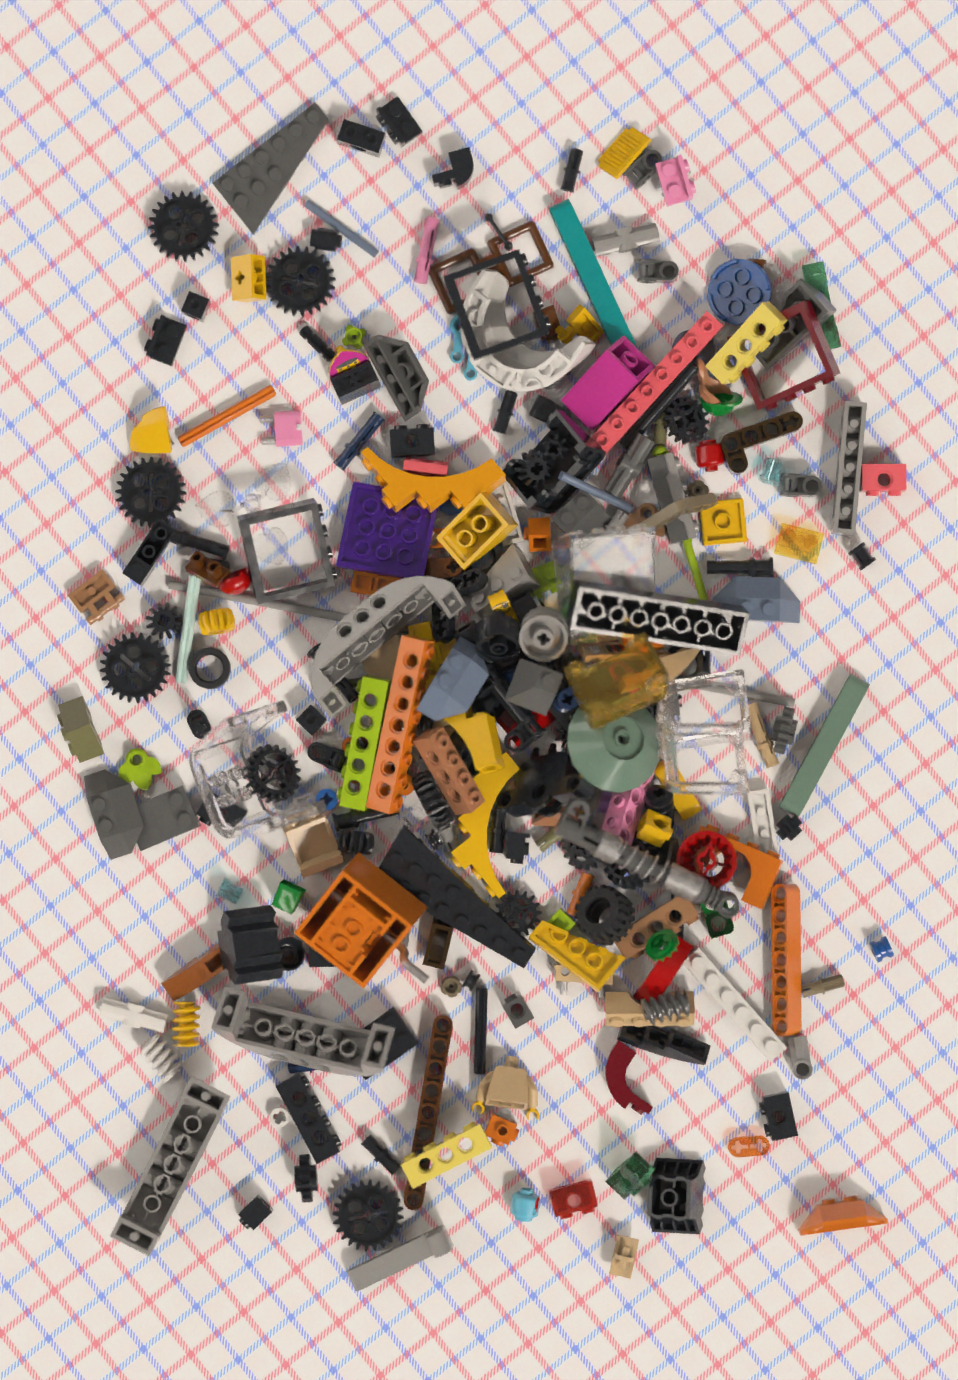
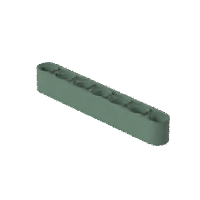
[779,674,870,817]

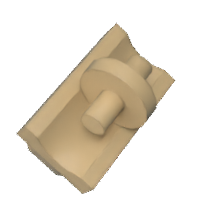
[609,1234,639,1279]

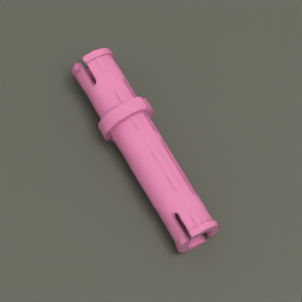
[413,217,440,284]

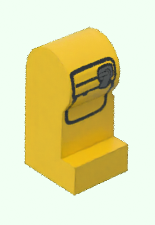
[487,589,520,623]

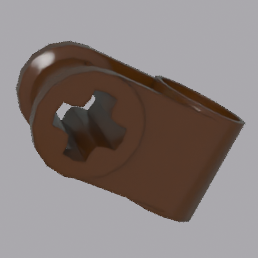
[424,557,464,580]

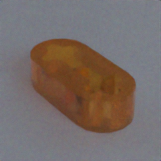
[727,1135,770,1157]

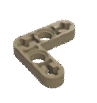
[639,493,718,535]

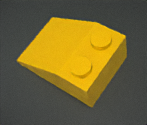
[436,492,518,570]

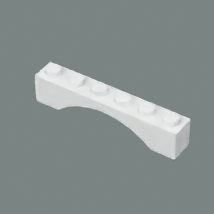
[683,947,787,1062]

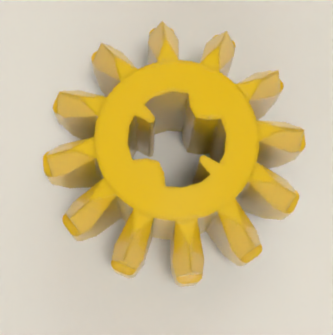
[198,608,235,636]

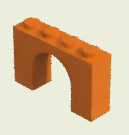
[693,824,784,910]

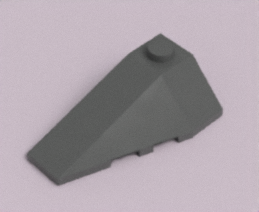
[755,278,837,370]

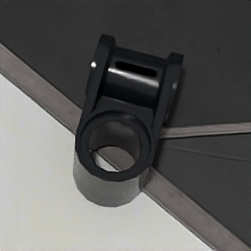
[529,394,572,423]
[307,742,347,773]

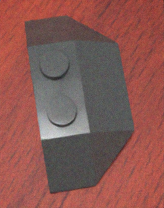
[363,335,429,422]
[84,769,144,860]

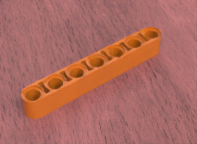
[771,883,802,1037]

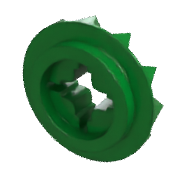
[645,929,680,961]

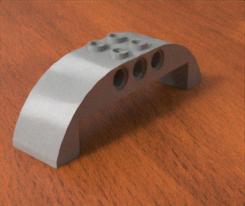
[311,576,466,718]
[211,987,395,1076]
[109,1076,231,1257]

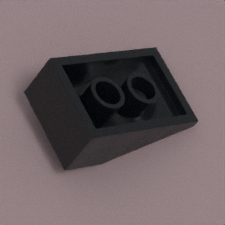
[362,1006,419,1081]

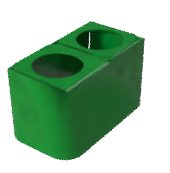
[271,879,306,915]
[700,901,734,939]

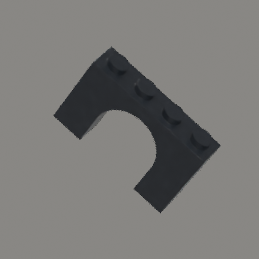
[454,588,546,678]

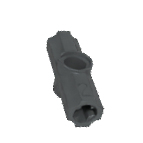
[604,432,655,499]

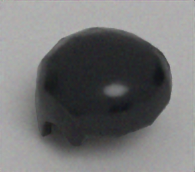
[279,937,306,971]

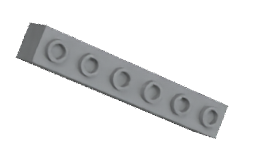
[831,401,867,536]

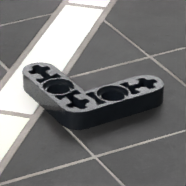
[431,568,488,644]

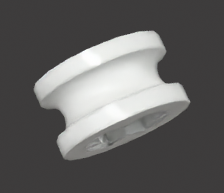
[270,1107,290,1128]

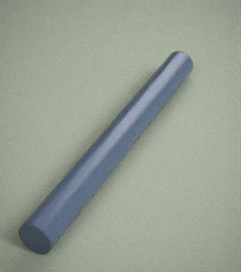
[304,200,379,258]
[558,471,634,513]

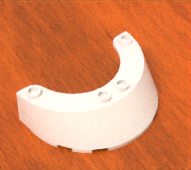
[460,269,597,391]

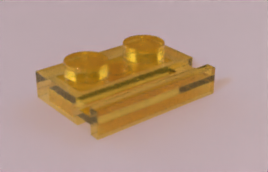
[774,523,824,565]

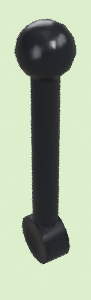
[485,213,513,251]

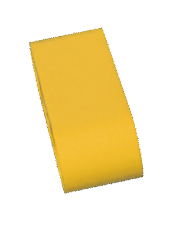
[654,756,702,822]

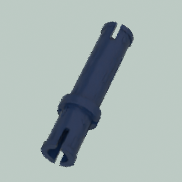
[333,412,385,471]

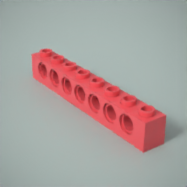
[591,311,723,456]

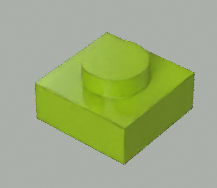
[547,908,575,932]

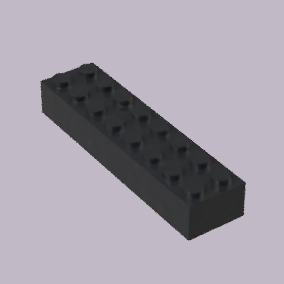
[565,579,750,656]

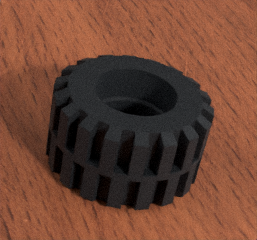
[574,885,635,945]

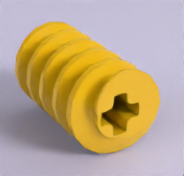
[172,1001,201,1047]

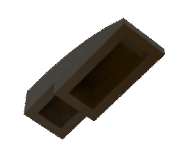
[422,917,454,970]

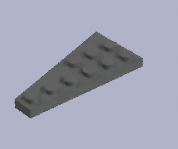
[212,102,329,236]

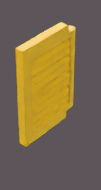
[597,127,652,180]

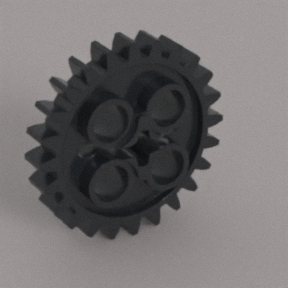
[148,191,220,263]
[266,246,336,318]
[115,456,187,528]
[99,632,171,703]
[332,1179,404,1252]

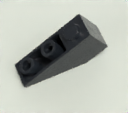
[122,518,177,586]

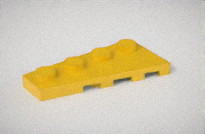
[528,920,626,992]

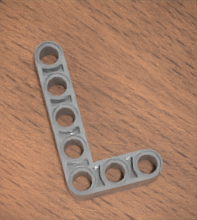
[346,1225,454,1292]

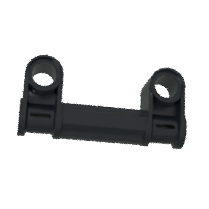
[474,663,547,753]

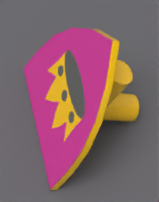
[328,345,370,381]

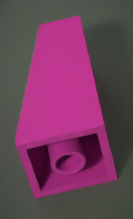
[561,336,655,431]

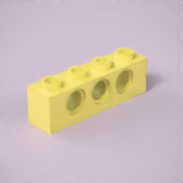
[705,301,787,385]
[401,1121,492,1189]

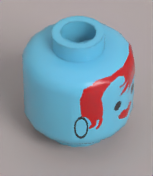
[510,1188,540,1222]

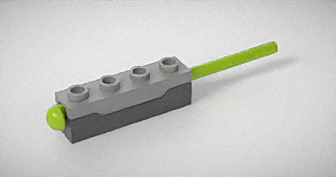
[646,445,709,601]

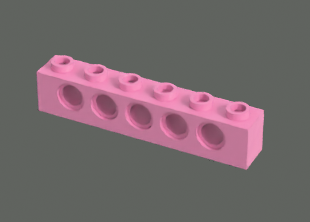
[601,738,664,853]

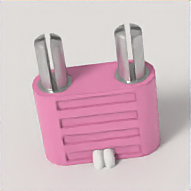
[259,410,303,447]

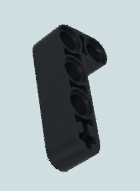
[449,692,505,775]

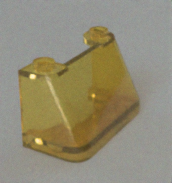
[564,632,670,729]

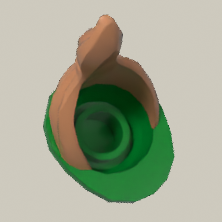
[696,358,743,417]

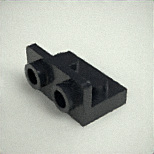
[375,96,423,148]
[144,314,188,367]

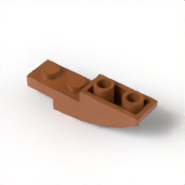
[161,942,225,1001]

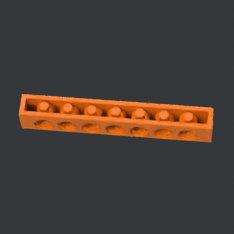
[366,635,435,814]

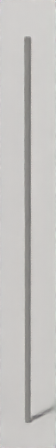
[168,580,795,707]

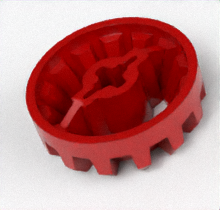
[676,831,738,888]

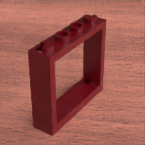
[727,300,841,411]

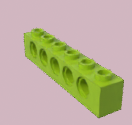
[337,674,392,811]

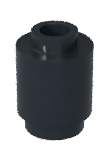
[310,228,342,252]

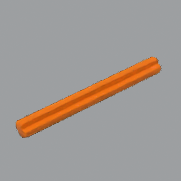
[178,385,276,447]

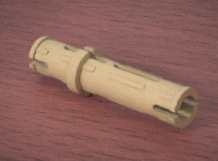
[744,702,780,769]

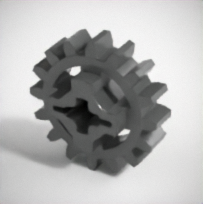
[770,706,798,754]

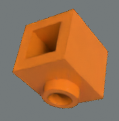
[524,517,551,552]
[485,1113,519,1147]

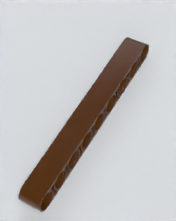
[404,1014,453,1210]

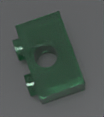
[605,1151,655,1199]

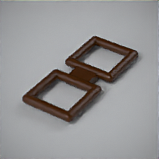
[429,221,554,315]

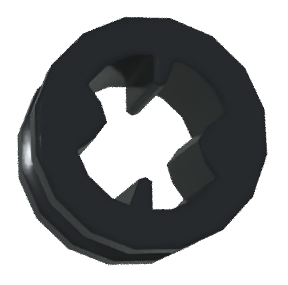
[424,829,444,851]
[462,969,481,991]

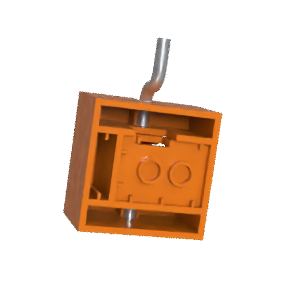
[294,852,429,989]

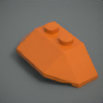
[798,1195,888,1236]

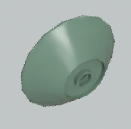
[567,692,661,793]

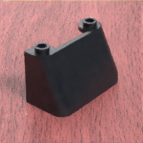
[502,410,606,514]

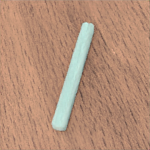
[175,575,201,684]

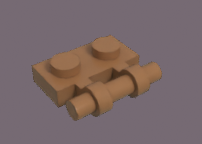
[67,569,125,625]

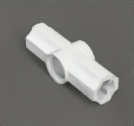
[99,997,169,1033]

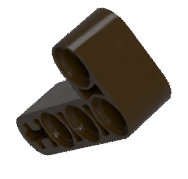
[720,411,803,475]

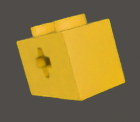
[231,254,267,303]

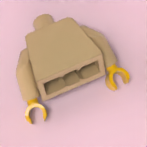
[471,1056,540,1120]

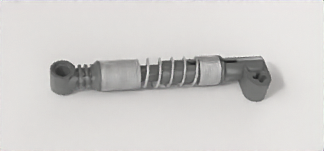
[554,796,740,918]

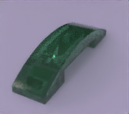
[802,261,841,349]

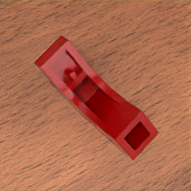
[633,936,693,1003]

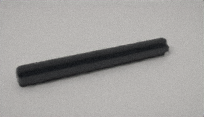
[620,362,699,450]

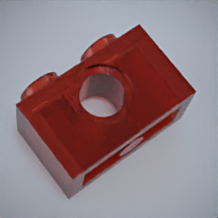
[549,1179,598,1219]

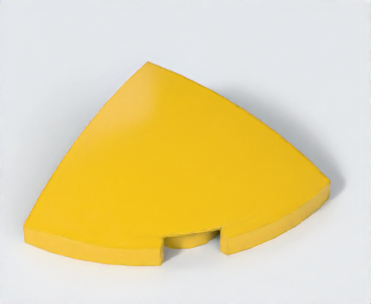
[130,406,173,454]

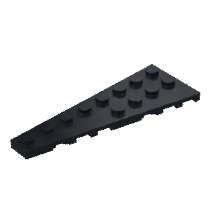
[378,825,536,968]

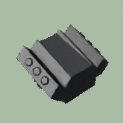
[217,905,285,985]
[647,1158,706,1234]

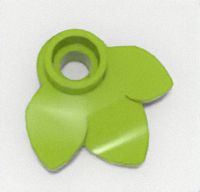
[118,748,162,791]

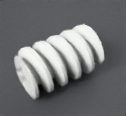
[137,1033,182,1084]

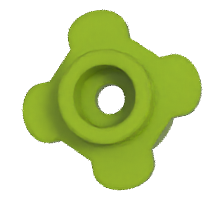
[342,325,366,349]

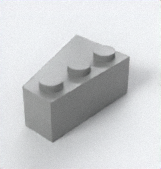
[467,544,541,619]

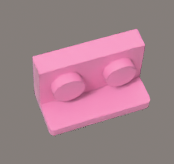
[655,154,696,207]

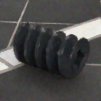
[645,785,675,828]

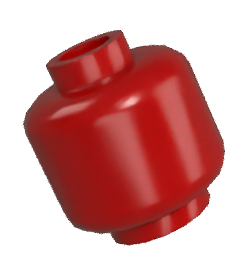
[694,439,725,472]

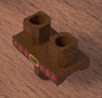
[185,550,230,589]

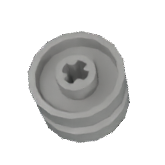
[519,607,568,662]

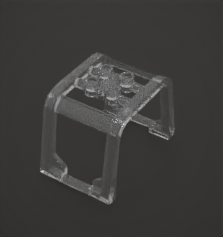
[655,669,752,795]
[189,700,327,838]

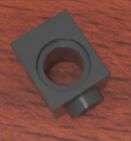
[502,993,534,1029]

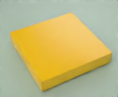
[700,498,747,546]

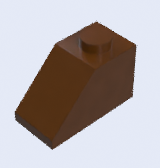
[532,305,560,344]

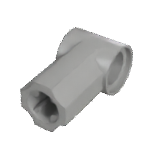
[787,1035,813,1080]

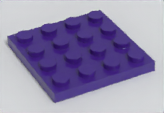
[336,481,438,579]

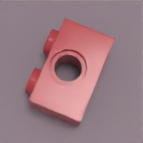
[860,464,907,496]

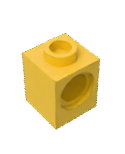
[636,809,673,847]

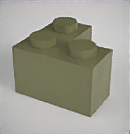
[57,696,104,763]

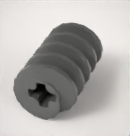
[641,989,690,1025]

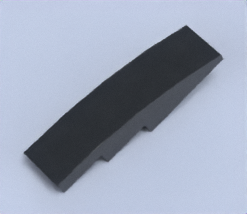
[617,1026,711,1065]

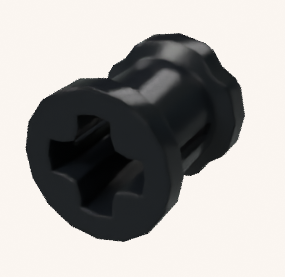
[848,542,877,571]

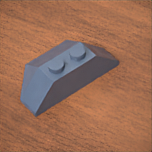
[712,576,800,623]
[416,636,489,721]

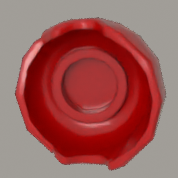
[219,567,251,595]

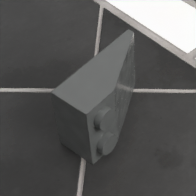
[137,785,201,851]

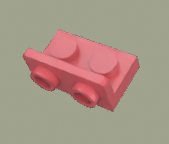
[403,457,449,477]

